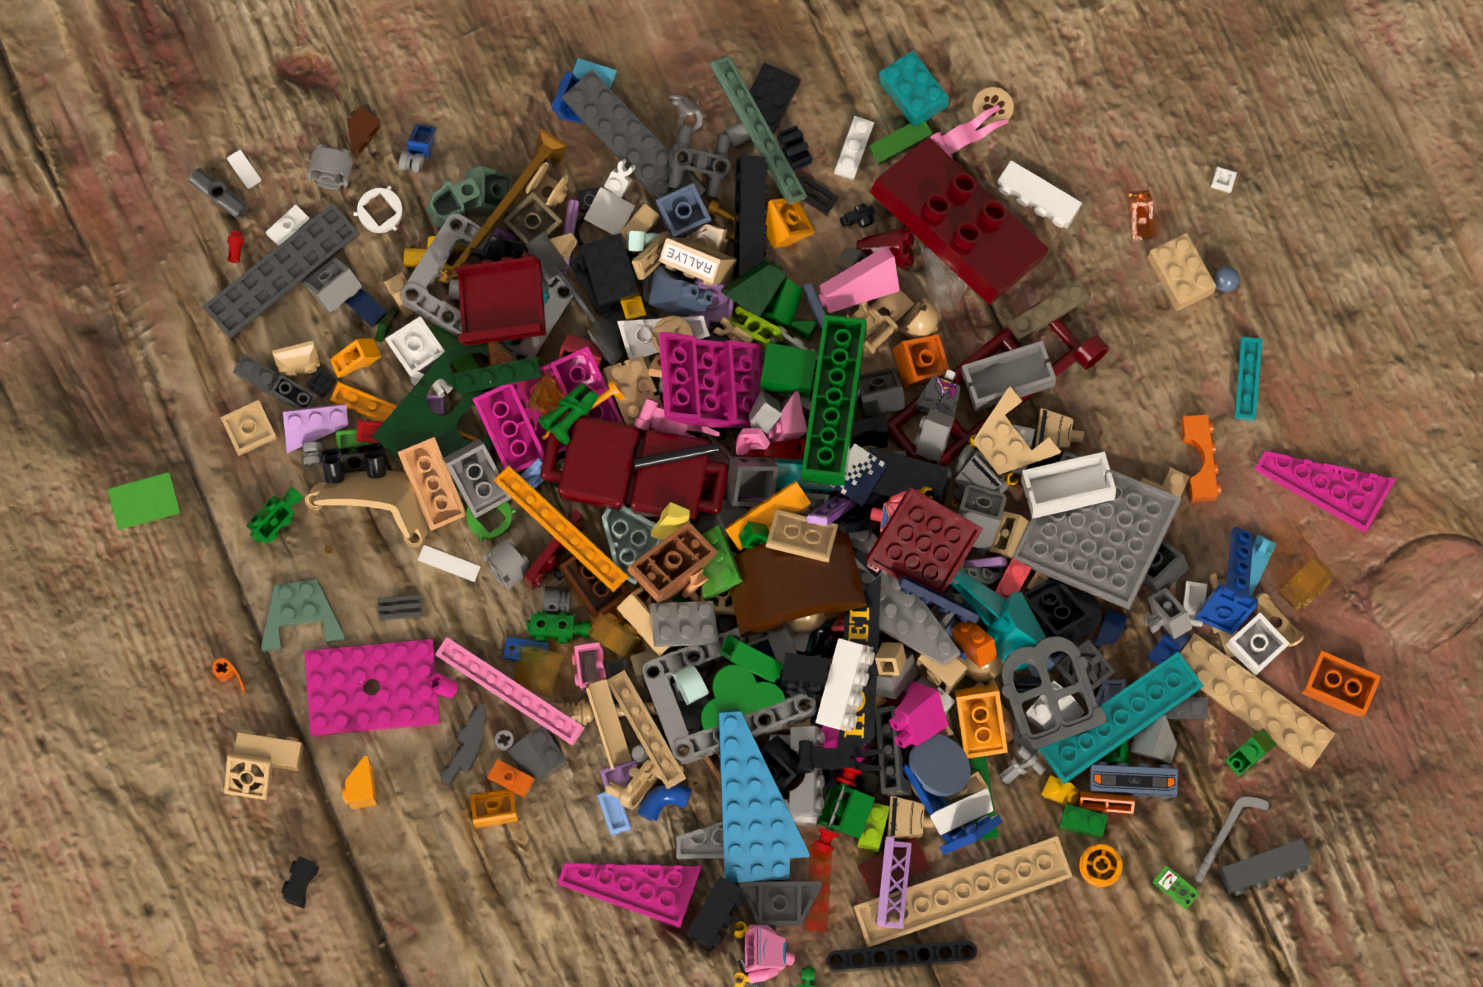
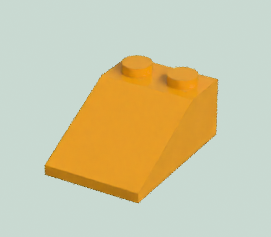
[954,684,1008,758]

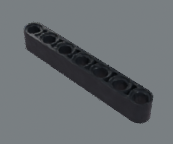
[826,941,977,973]

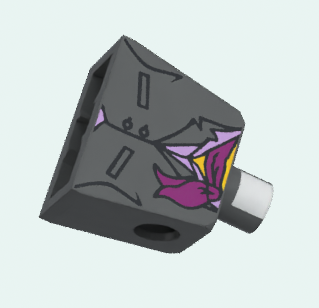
[915,370,961,422]

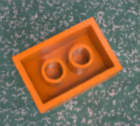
[1302,651,1381,717]

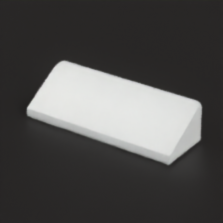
[930,788,993,835]

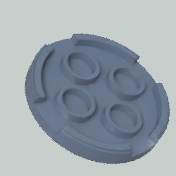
[909,734,971,797]

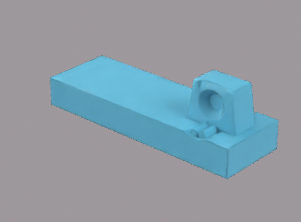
[1249,535,1277,596]

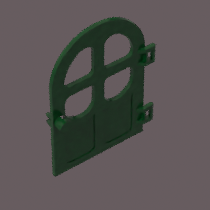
[372,342,518,492]

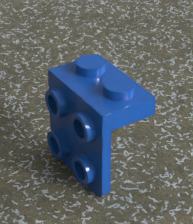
[551,72,585,124]

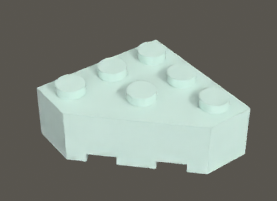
[602,506,662,590]

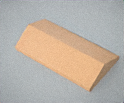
[398,437,466,531]

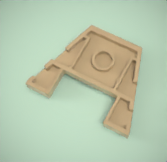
[973,386,1062,475]

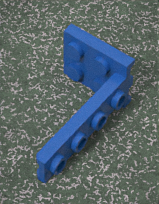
[1195,526,1258,635]
[902,763,1003,855]

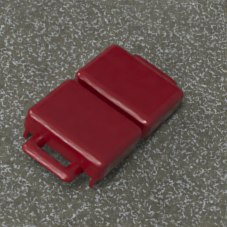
[540,415,729,524]

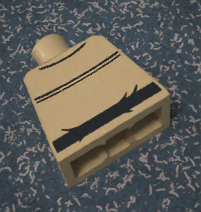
[1034,409,1084,452]
[887,796,936,840]

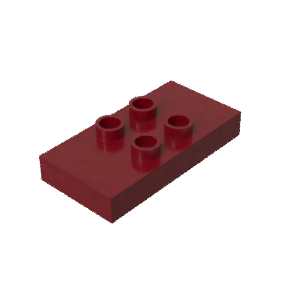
[869,137,1049,305]

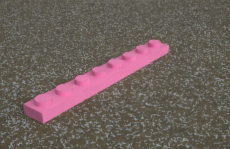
[435,637,585,745]

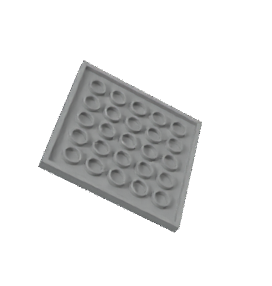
[1012,451,1182,610]

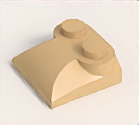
[272,341,320,379]

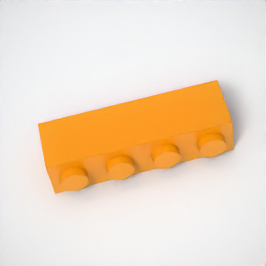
[725,480,811,551]

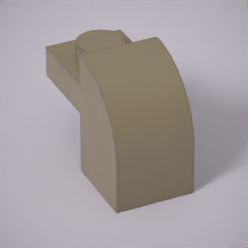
[630,637,664,680]

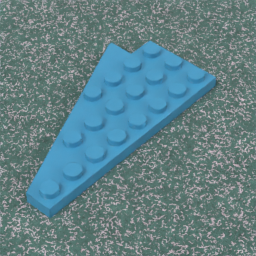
[718,710,810,883]

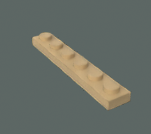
[607,670,686,789]

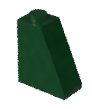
[720,260,787,317]

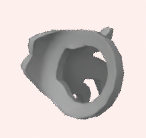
[669,95,702,133]

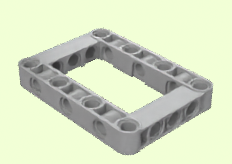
[401,214,573,359]
[642,622,817,765]

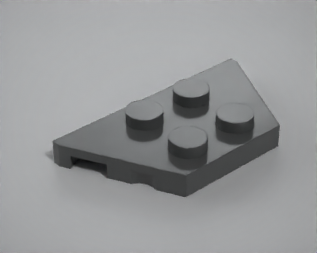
[739,881,823,926]

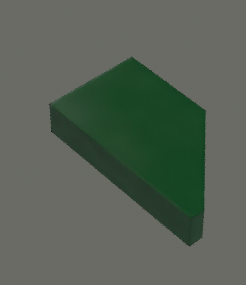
[374,306,399,343]

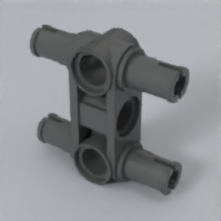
[667,125,731,198]

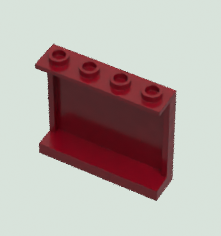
[453,254,546,346]

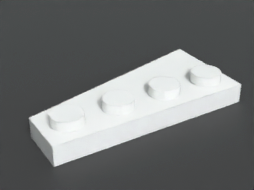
[617,316,710,359]

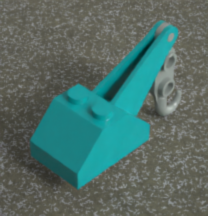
[950,567,1046,670]

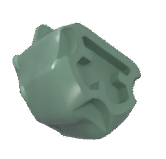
[426,178,480,228]

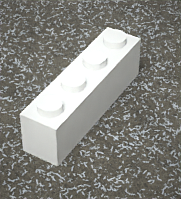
[996,161,1082,229]

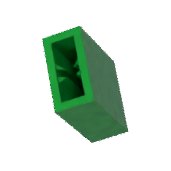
[759,343,818,398]
[719,635,784,683]

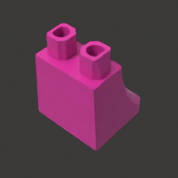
[889,681,949,748]

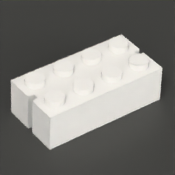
[1021,451,1116,519]
[815,638,875,731]

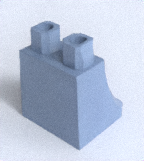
[649,266,713,317]

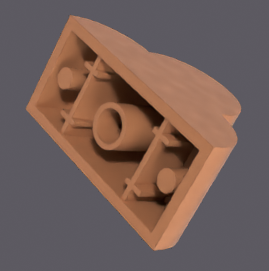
[627,522,718,603]

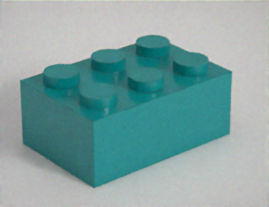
[879,50,949,127]

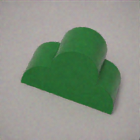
[701,663,786,730]

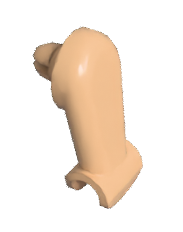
[682,568,709,602]

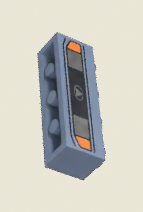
[1089,762,1178,798]

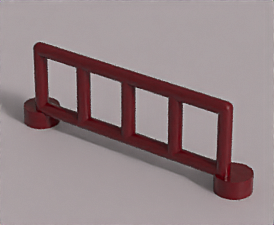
[887,302,1110,466]

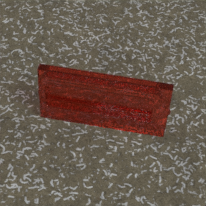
[857,838,931,897]

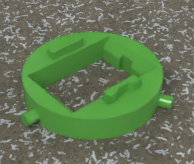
[466,501,516,542]

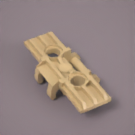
[845,289,915,355]

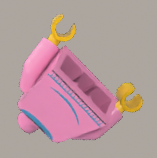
[733,921,795,987]

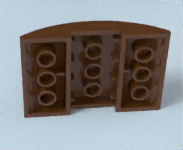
[730,531,867,638]

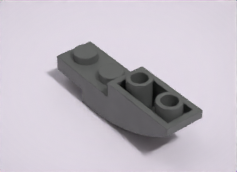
[232,354,317,409]
[440,703,486,788]

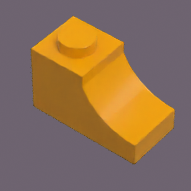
[330,338,382,378]

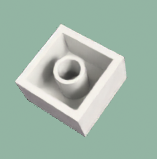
[1226,613,1290,676]

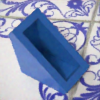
[407,123,436,158]

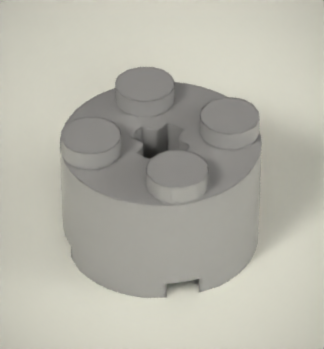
[307,145,353,190]
[483,539,530,590]

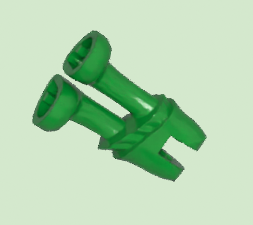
[537,383,599,445]

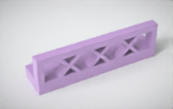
[877,837,912,929]

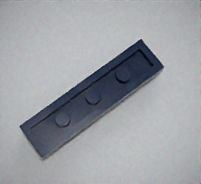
[897,574,980,623]

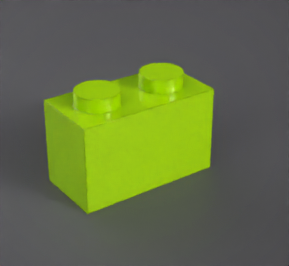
[857,803,890,852]

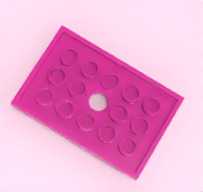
[305,639,440,737]

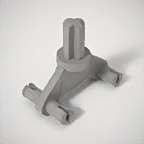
[1000,745,1046,784]

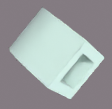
[672,665,709,705]

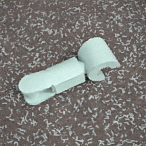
[626,231,661,251]

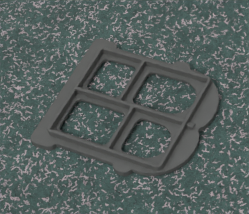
[1001,636,1107,752]

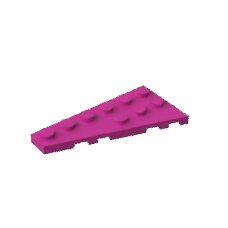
[1254,451,1397,533]
[557,863,702,928]

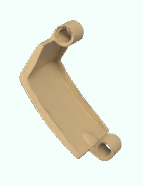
[305,470,428,547]

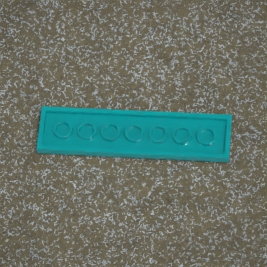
[1039,651,1204,784]

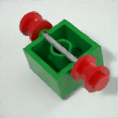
[813,768,875,854]

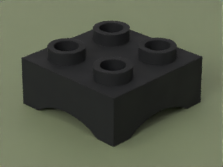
[850,415,889,450]
[281,856,319,909]

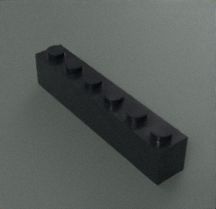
[733,155,768,281]

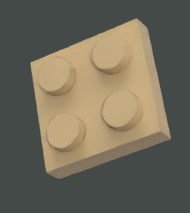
[220,400,277,456]

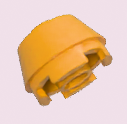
[1079,844,1123,887]

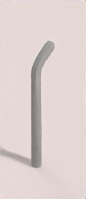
[1194,797,1269,883]

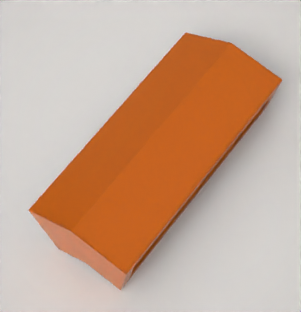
[1078,791,1135,814]

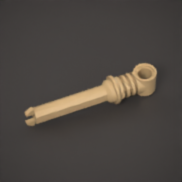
[549,699,658,726]

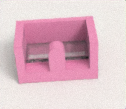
[572,642,608,691]

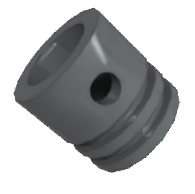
[543,586,571,613]

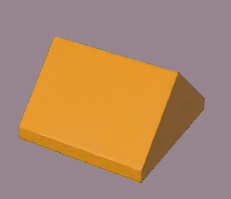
[470,789,518,828]

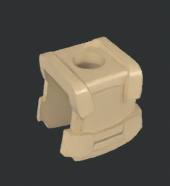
[526,162,568,211]

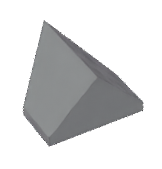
[1129,714,1177,765]

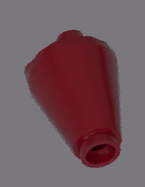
[856,227,915,269]

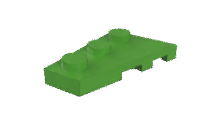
[701,525,743,601]

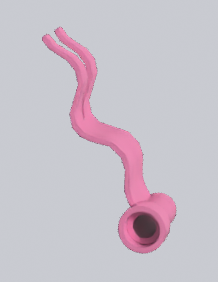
[930,105,1009,159]
[633,398,720,438]

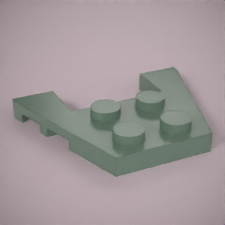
[261,579,345,652]

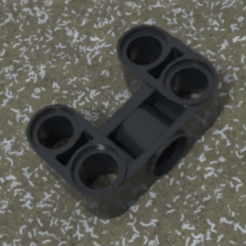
[322,443,387,484]

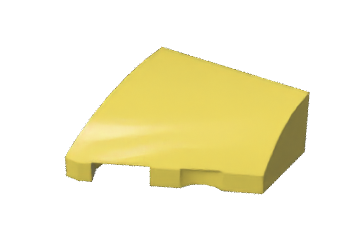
[650,502,690,540]

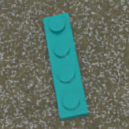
[1234,337,1263,421]

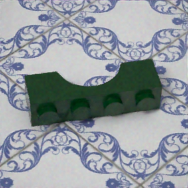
[454,356,545,394]

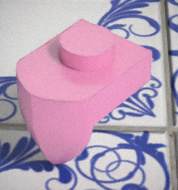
[736,428,770,455]

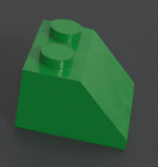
[747,278,803,327]

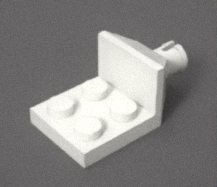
[385,316,453,398]

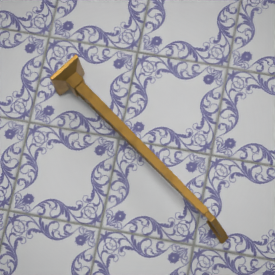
[440,128,567,283]

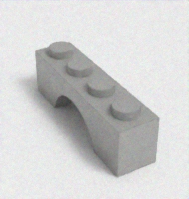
[789,726,825,816]

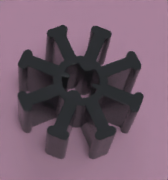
[777,125,813,171]
[810,627,844,659]

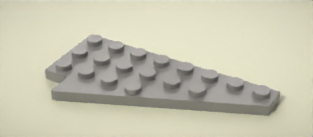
[849,529,961,666]

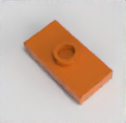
[487,759,535,798]

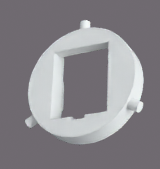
[353,186,403,233]

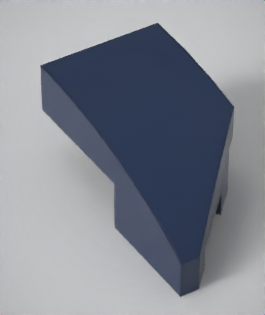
[1094,609,1128,649]

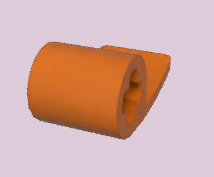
[212,658,247,695]

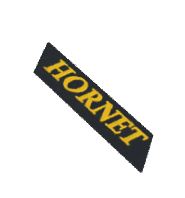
[839,576,881,757]

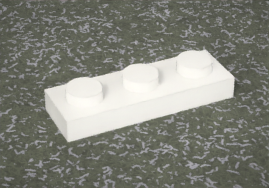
[834,116,874,180]

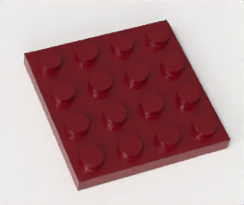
[865,486,983,594]

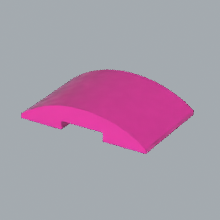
[659,332,765,428]
[472,346,623,472]

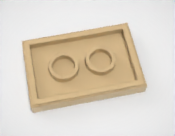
[766,509,838,563]

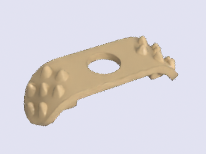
[1253,592,1304,647]

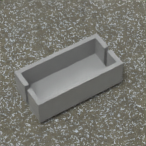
[961,341,1056,411]

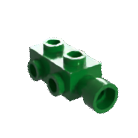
[246,486,303,544]
[527,611,592,644]

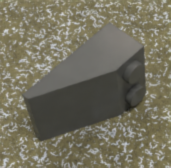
[1143,540,1189,593]

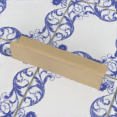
[586,678,632,770]

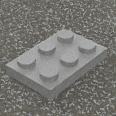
[649,601,719,647]

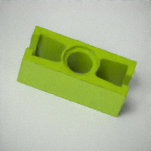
[728,306,784,350]

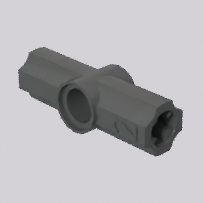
[188,167,248,219]

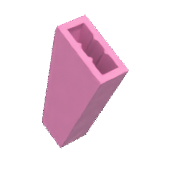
[818,246,900,313]

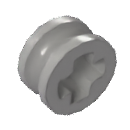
[494,730,514,751]

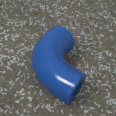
[637,784,692,822]

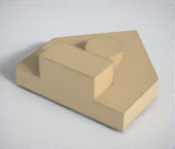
[685,224,728,254]

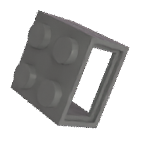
[725,457,779,506]

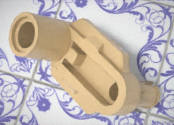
[605,758,684,810]

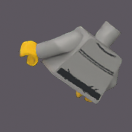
[952,434,1018,500]

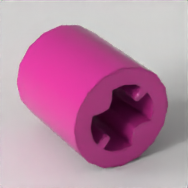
[429,674,458,699]

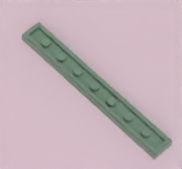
[710,56,807,206]

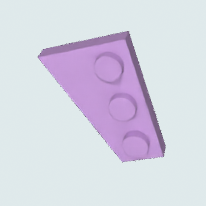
[282,403,348,453]

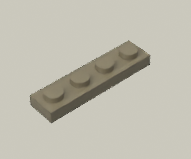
[1007,281,1089,342]

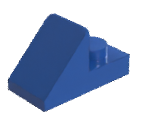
[1147,631,1190,666]

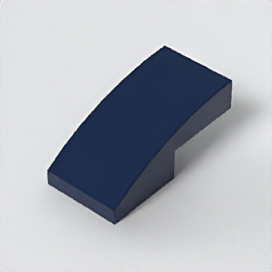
[344,288,387,328]

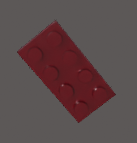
[524,510,584,591]

